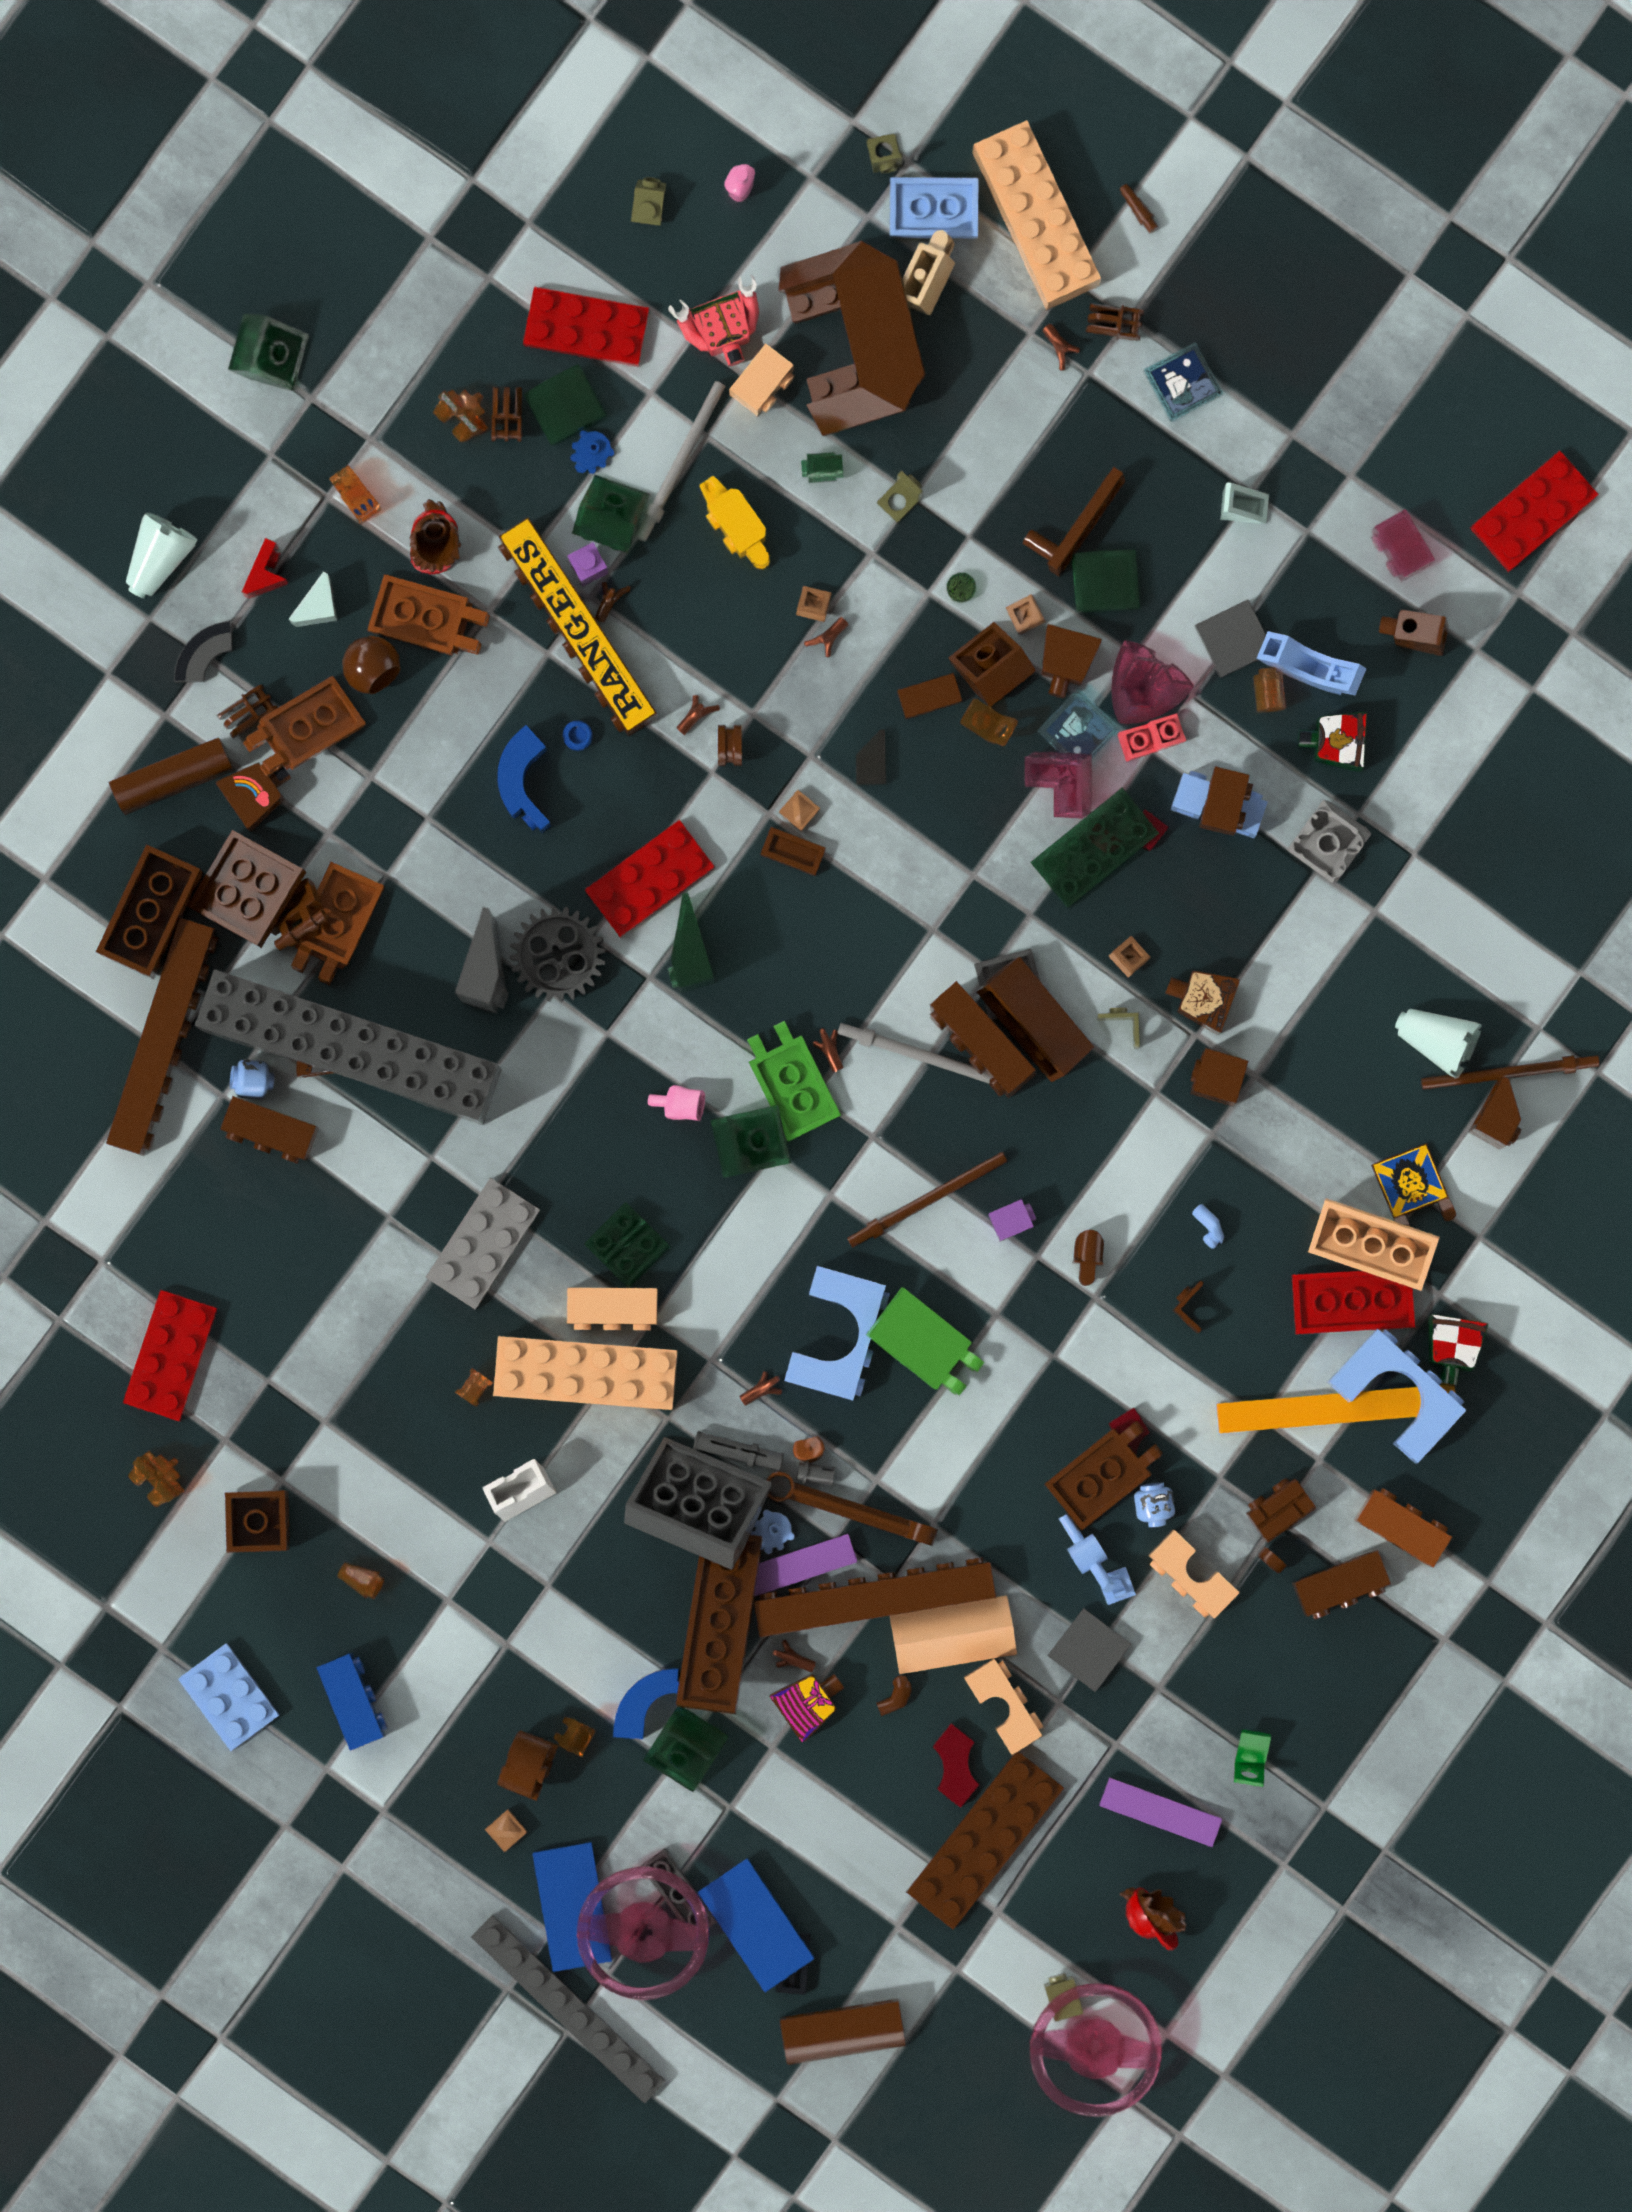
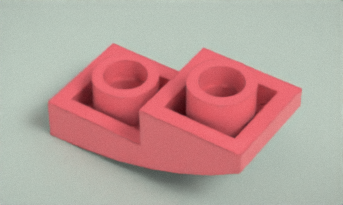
[1117,713,1186,762]

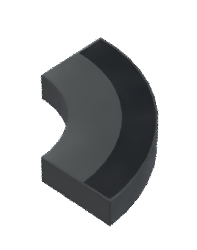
[174,621,233,683]

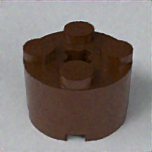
[497,1730,558,1801]

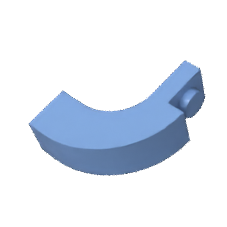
[1257,631,1366,696]

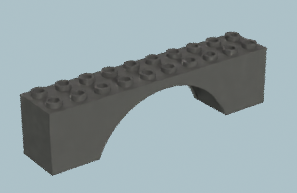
[195,969,502,1125]

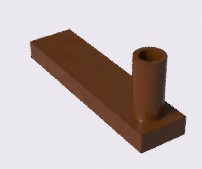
[1023,467,1125,577]

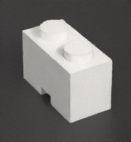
[483,1459,556,1522]

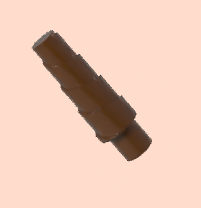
[1120,184,1159,234]

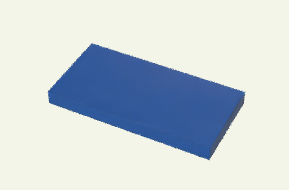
[532,1842,612,1972]
[698,1858,815,1992]

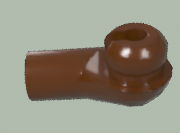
[876,1675,912,1716]

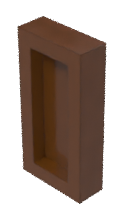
[897,673,962,720]
[760,827,826,876]

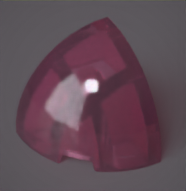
[1111,640,1194,724]

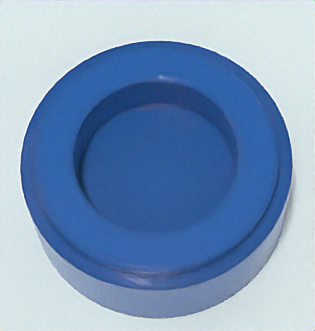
[563,720,593,751]

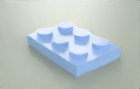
[890,177,978,239]
[178,1643,280,1751]

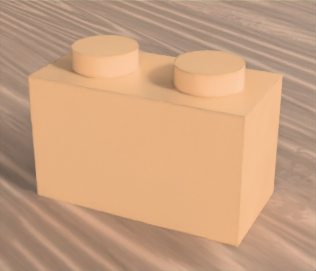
[729,343,794,416]

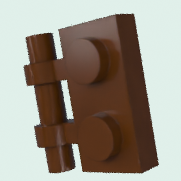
[271,878,328,951]

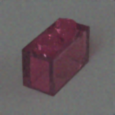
[1371,509,1435,582]

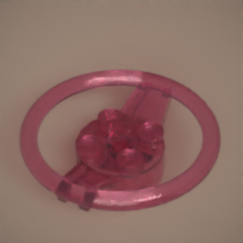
[577,1866,709,2000]
[1030,1983,1162,2117]

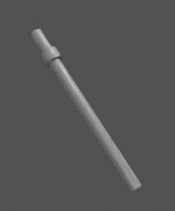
[635,381,726,542]
[837,1023,991,1083]

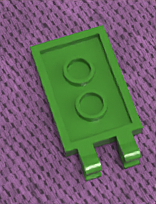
[747,1021,841,1141]
[866,1288,984,1396]

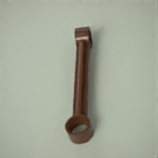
[766,1472,938,1546]

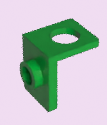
[1234,1729,1271,1787]

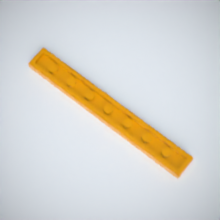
[1216,1385,1455,1433]

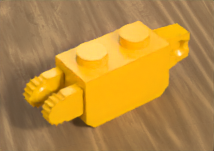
[699,476,770,570]

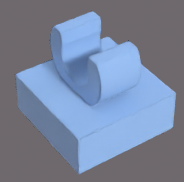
[1101,1567,1136,1605]

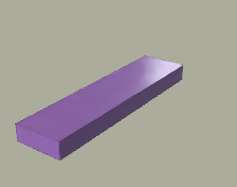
[754,1534,857,1596]
[1099,1777,1222,1847]

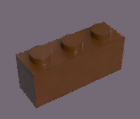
[220,1096,319,1164]
[1292,1550,1391,1620]

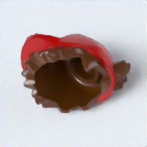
[409,499,462,574]
[1119,1887,1187,1951]

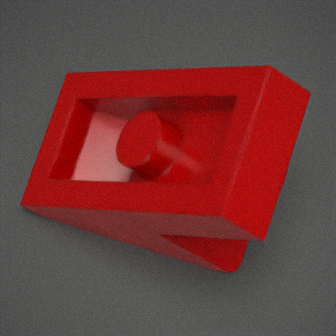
[241,538,288,599]

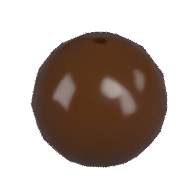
[342,636,400,695]

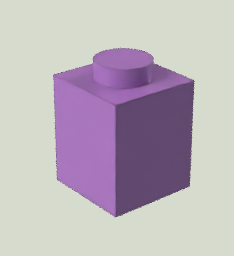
[567,542,609,587]
[988,1199,1036,1242]

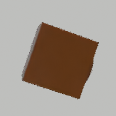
[1190,1048,1249,1106]

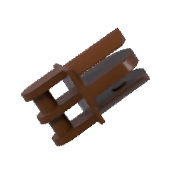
[1086,303,1144,341]
[491,387,523,442]
[217,684,278,739]
[1072,1230,1104,1286]

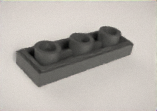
[641,1848,717,1939]

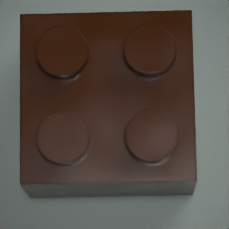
[225,1490,290,1553]

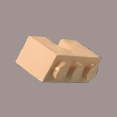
[1148,1530,1239,1619]
[964,1658,1044,1755]

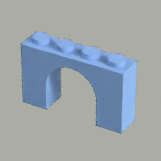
[784,1266,890,1401]
[1327,1329,1466,1464]

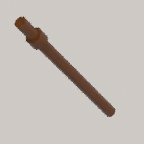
[1421,1055,1599,1090]
[847,1152,1008,1248]

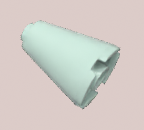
[126,512,197,598]
[1395,1009,1482,1078]

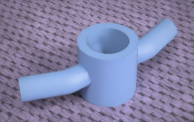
[1059,1513,1115,1593]

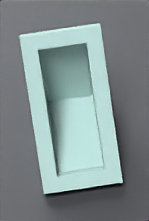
[1220,483,1269,524]
[289,572,337,627]

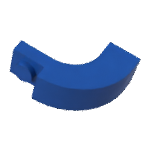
[497,725,551,833]
[613,1668,679,1739]

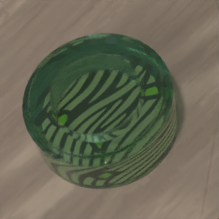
[946,573,976,603]

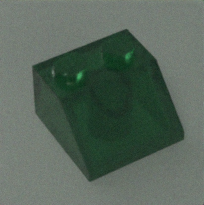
[228,314,309,391]
[572,475,650,553]
[711,1105,791,1178]
[643,1707,729,1792]

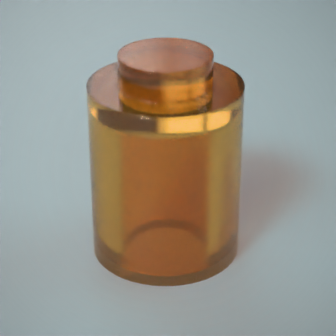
[1253,668,1287,713]

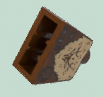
[1165,971,1240,1035]

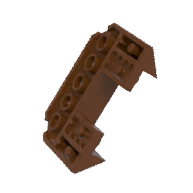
[778,241,926,436]

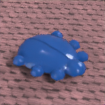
[570,430,614,474]

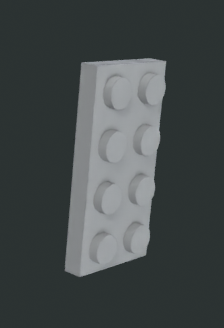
[426,1178,540,1310]

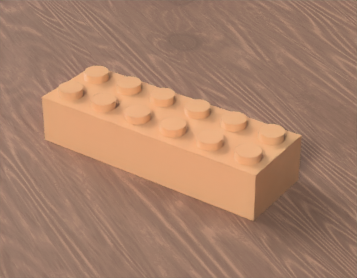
[973,120,1101,310]
[493,1336,678,1410]

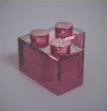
[1025,752,1092,819]

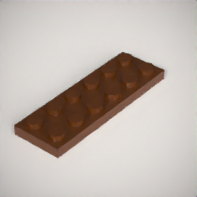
[676,1535,763,1714]
[906,1751,1064,1930]

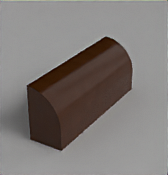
[108,737,235,815]
[976,956,1094,1082]
[780,1998,906,2065]

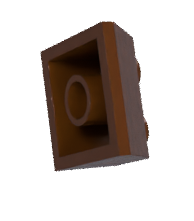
[948,622,1036,707]
[1468,1077,1522,1150]

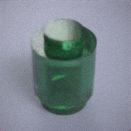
[801,452,844,483]

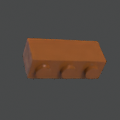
[1354,1488,1452,1568]

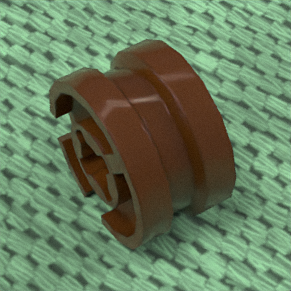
[718,725,742,766]

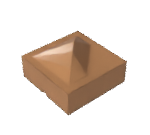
[796,586,832,622]
[1005,594,1046,635]
[779,790,820,832]
[1109,936,1151,978]
[485,1809,528,1852]

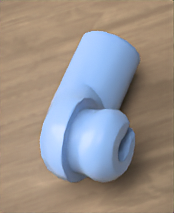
[1192,1204,1224,1249]

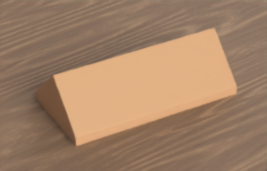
[1308,1198,1439,1291]
[890,1595,1017,1674]

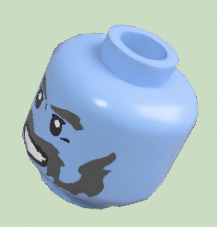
[230,1059,275,1099]
[1134,1482,1175,1527]

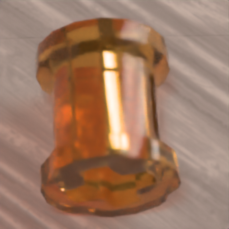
[455,1368,494,1407]

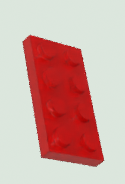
[523,287,650,367]
[1470,451,1599,572]
[585,819,715,938]
[1291,1271,1415,1334]
[123,1290,218,1421]

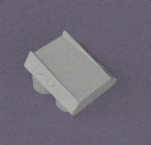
[1287,800,1371,884]

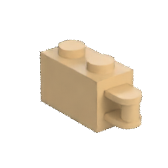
[902,230,955,316]

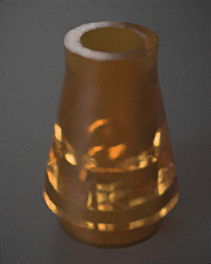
[338,1562,384,1599]

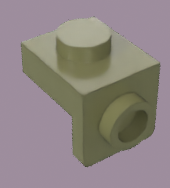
[631,177,667,226]

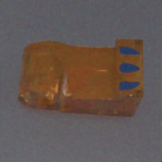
[329,465,382,525]

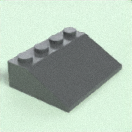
[455,907,509,1014]
[624,1437,772,1570]

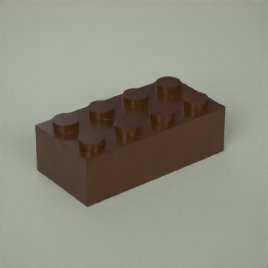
[96,844,204,980]
[929,981,1036,1099]

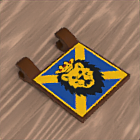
[1371,1143,1456,1227]

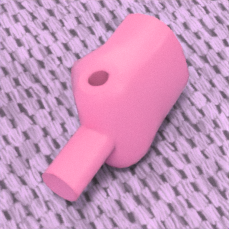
[724,164,755,202]
[648,1085,705,1121]

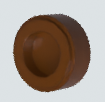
[1258,1546,1287,1574]

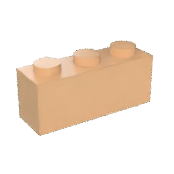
[567,1288,658,1331]

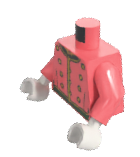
[668,275,759,367]

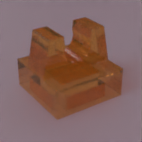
[554,1717,596,1757]

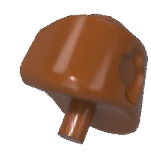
[793,1436,825,1463]

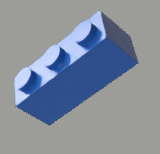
[316,1653,388,1751]

